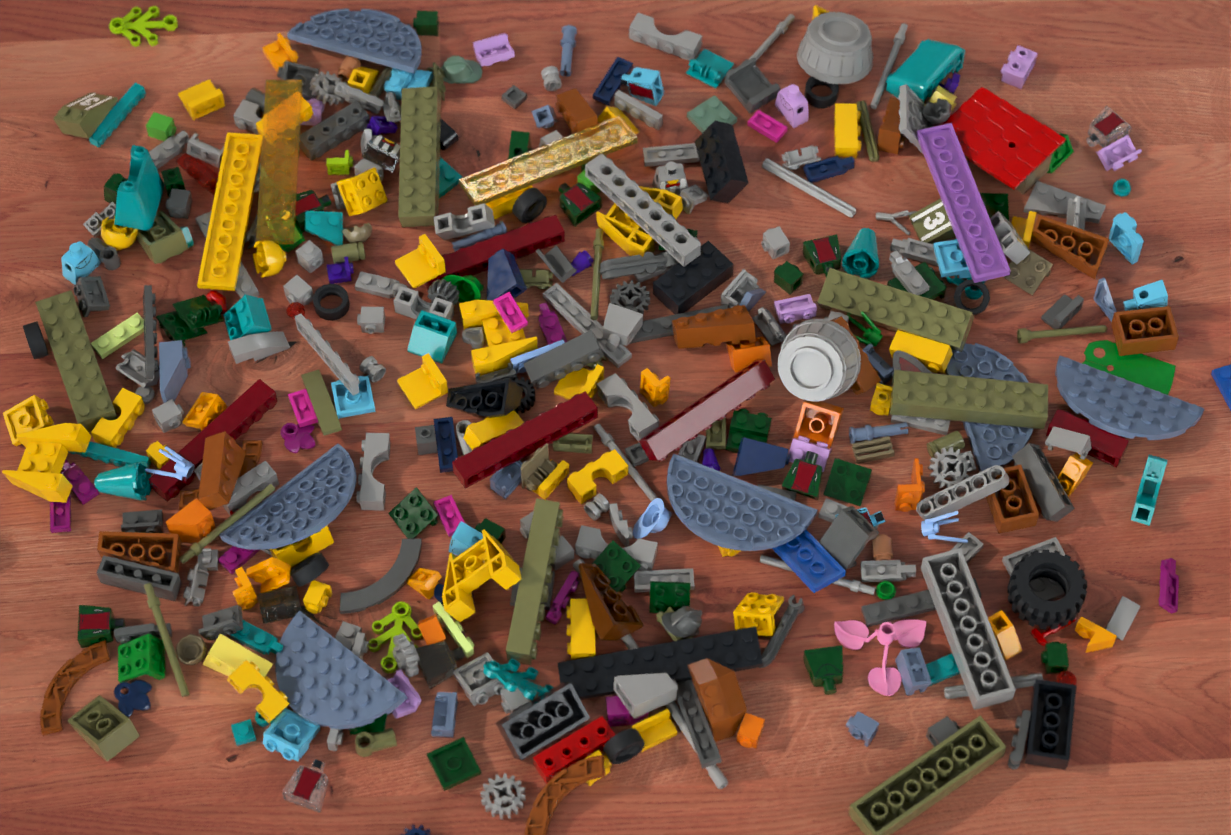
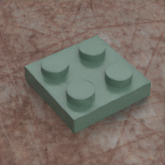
[687,95,737,133]

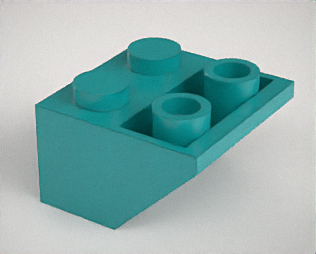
[223,294,272,341]
[407,310,457,364]

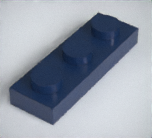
[593,57,633,106]
[434,417,458,473]

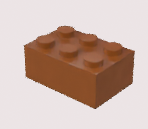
[1111,306,1179,356]
[981,465,1039,534]

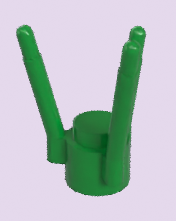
[847,311,883,347]

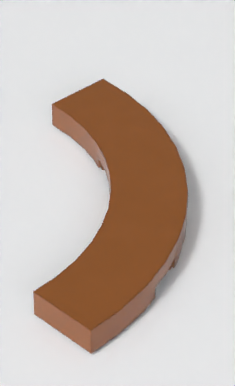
[179,440,263,511]
[40,640,111,736]
[525,755,605,835]

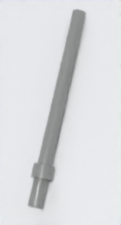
[749,14,795,60]
[870,23,908,109]
[594,424,667,509]
[759,555,876,595]

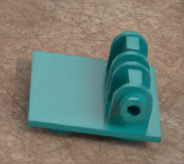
[686,49,734,88]

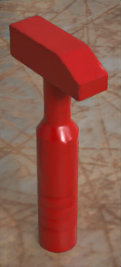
[1030,618,1076,647]

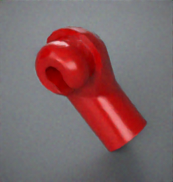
[206,290,227,314]

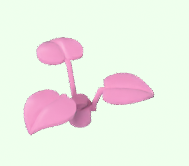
[834,619,926,696]

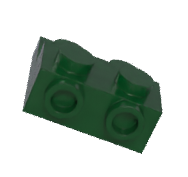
[725,409,772,453]

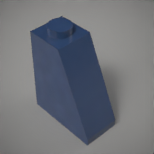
[487,249,527,301]
[732,438,790,476]

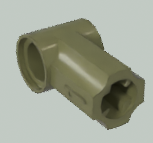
[355,728,397,757]

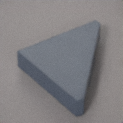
[1093,277,1117,322]
[740,288,766,312]

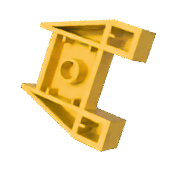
[596,186,683,257]
[459,300,538,376]
[2,423,91,503]
[442,529,522,622]

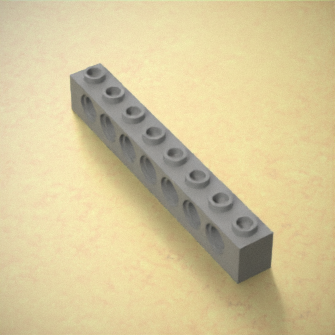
[585,153,701,267]

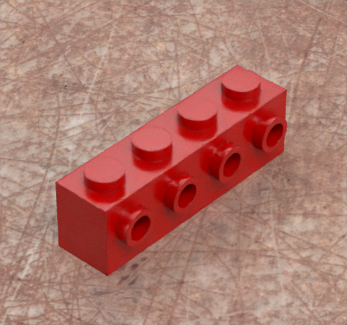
[533,716,616,784]

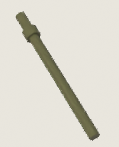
[591,228,604,320]
[178,484,276,564]
[144,583,190,697]

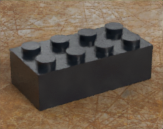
[694,120,749,204]
[653,241,734,314]
[1025,679,1077,770]
[496,681,590,760]

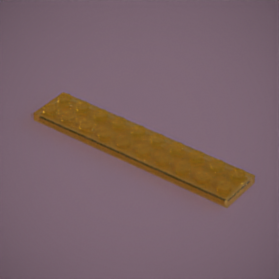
[256,80,303,244]
[459,116,638,206]

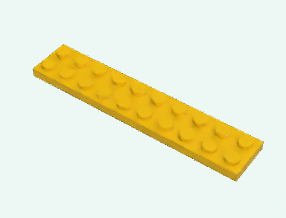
[197,132,264,291]

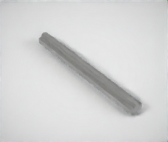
[762,158,857,218]

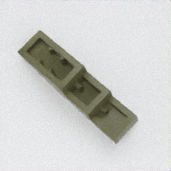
[301,369,342,436]

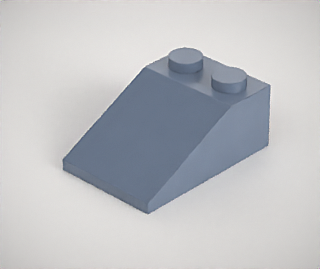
[159,340,191,403]

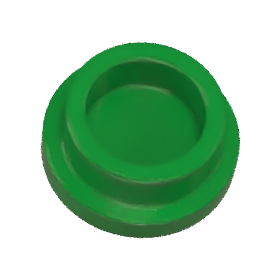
[876,581,896,600]

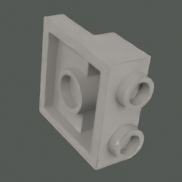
[453,652,505,706]

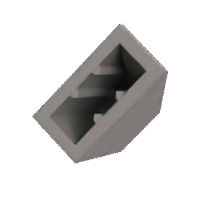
[614,673,678,719]

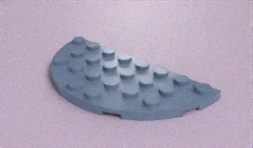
[287,8,421,73]
[945,343,1034,472]
[1055,356,1204,440]
[220,444,357,550]
[667,453,818,551]
[275,610,407,729]

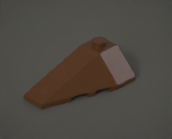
[579,563,644,640]

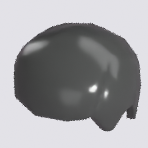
[922,98,952,125]

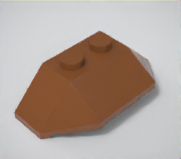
[688,658,747,742]

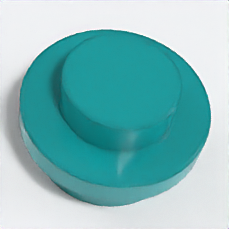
[1112,179,1131,197]

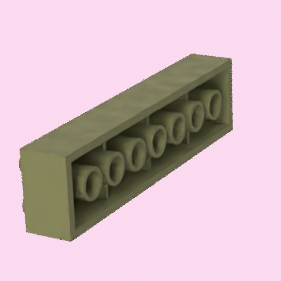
[398,86,441,227]
[817,268,974,352]
[35,290,117,432]
[890,370,1048,429]
[506,498,564,665]
[848,716,1006,835]

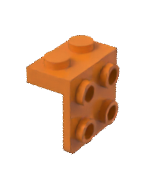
[894,458,925,512]

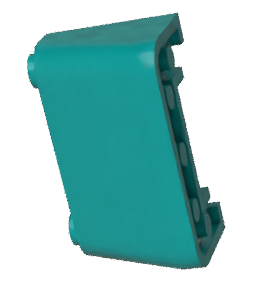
[886,39,965,102]
[114,145,164,230]

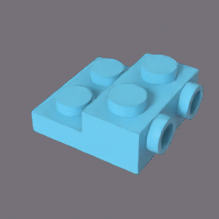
[384,68,434,100]
[1108,212,1144,265]
[933,239,971,279]
[331,376,376,419]
[263,708,321,761]

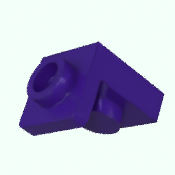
[933,73,960,94]
[367,116,398,136]
[327,256,354,284]

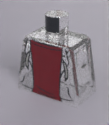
[1086,106,1132,148]
[282,759,329,813]

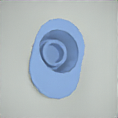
[633,498,672,539]

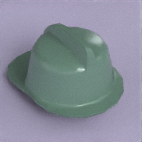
[441,56,483,83]

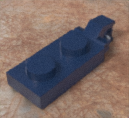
[803,156,855,183]

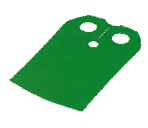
[1082,340,1176,395]

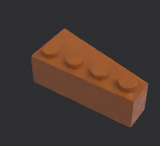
[672,305,756,349]
[830,316,881,395]
[198,431,246,510]

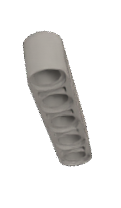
[916,465,1010,521]

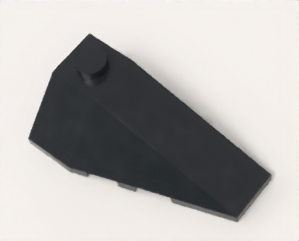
[446,379,523,418]

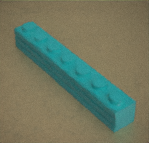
[89,82,146,148]
[69,441,151,469]

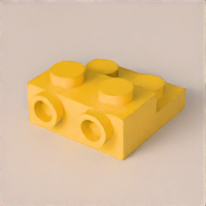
[3,395,54,446]

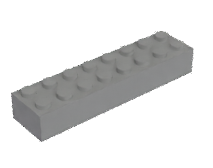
[921,548,1016,710]

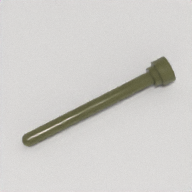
[1017,325,1107,344]

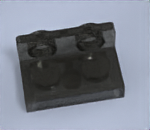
[257,586,302,623]

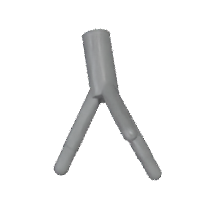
[876,210,917,235]

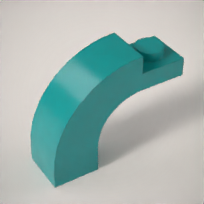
[1131,455,1168,526]

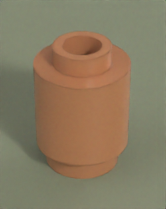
[337,56,361,83]
[872,534,893,560]

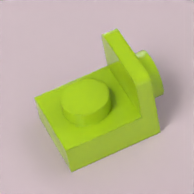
[326,150,353,175]

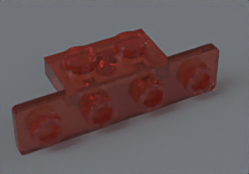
[176,152,218,196]

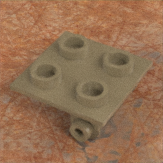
[1003,250,1053,296]
[520,443,557,492]

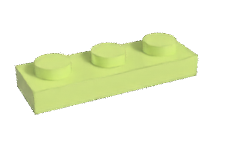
[91,313,144,359]
[433,602,475,659]

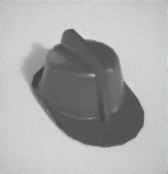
[662,606,703,638]

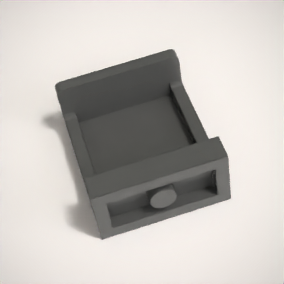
[724,57,781,114]
[819,506,880,570]

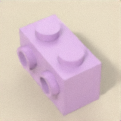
[1001,45,1037,89]

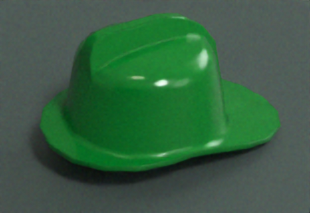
[443,275,484,303]

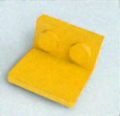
[178,80,225,120]
[337,167,388,216]
[395,234,446,289]
[397,353,448,409]
[554,364,604,400]
[733,592,784,637]

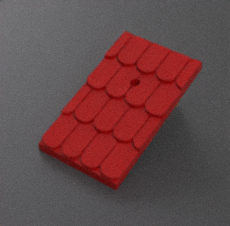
[942,87,1066,195]

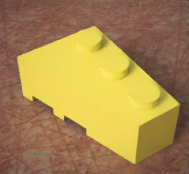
[202,634,273,689]

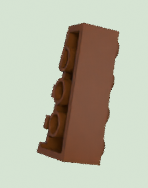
[1031,215,1110,280]
[97,531,182,573]

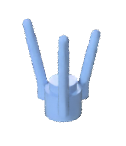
[145,446,195,480]
[921,511,968,543]

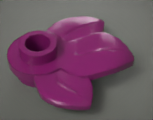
[281,423,316,454]

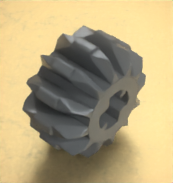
[427,279,460,306]

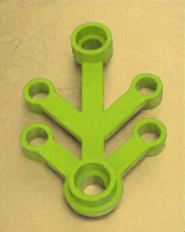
[109,6,178,47]
[368,601,423,673]

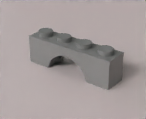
[629,13,702,60]
[597,373,660,443]
[356,433,391,511]
[575,525,658,571]

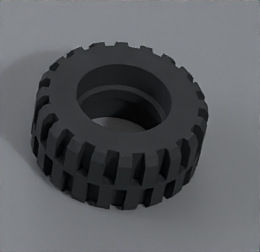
[1007,549,1087,629]

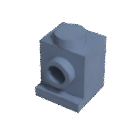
[532,105,558,129]
[846,711,879,747]

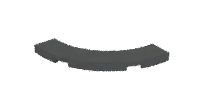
[340,539,422,614]

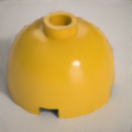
[101,216,138,250]
[253,240,286,278]

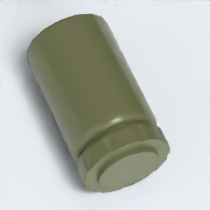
[331,241,366,264]
[927,431,965,458]

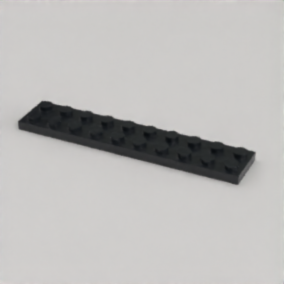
[558,626,763,700]

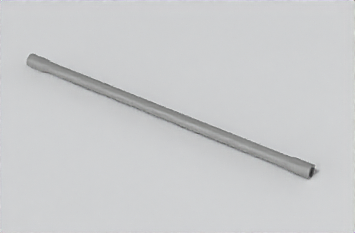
[573,559,729,789]

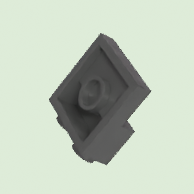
[275,61,319,100]

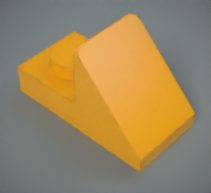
[406,568,442,599]
[1075,616,1117,653]

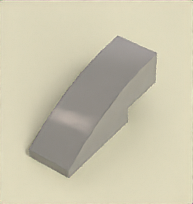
[228,331,290,364]

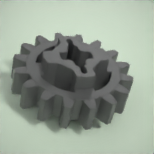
[610,280,650,315]

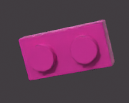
[748,110,787,143]
[493,292,528,334]
[288,389,318,428]
[433,495,465,537]

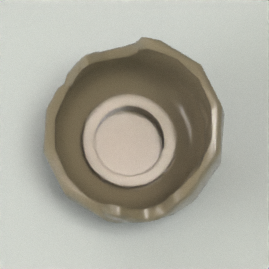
[342,222,373,243]
[176,634,207,665]

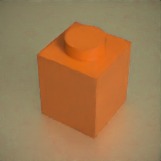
[418,614,447,647]
[737,713,765,749]

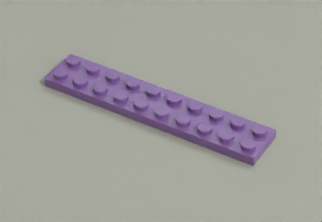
[916,123,1011,283]

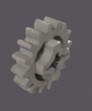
[310,71,346,106]
[928,447,972,488]
[392,633,420,678]
[481,773,526,819]

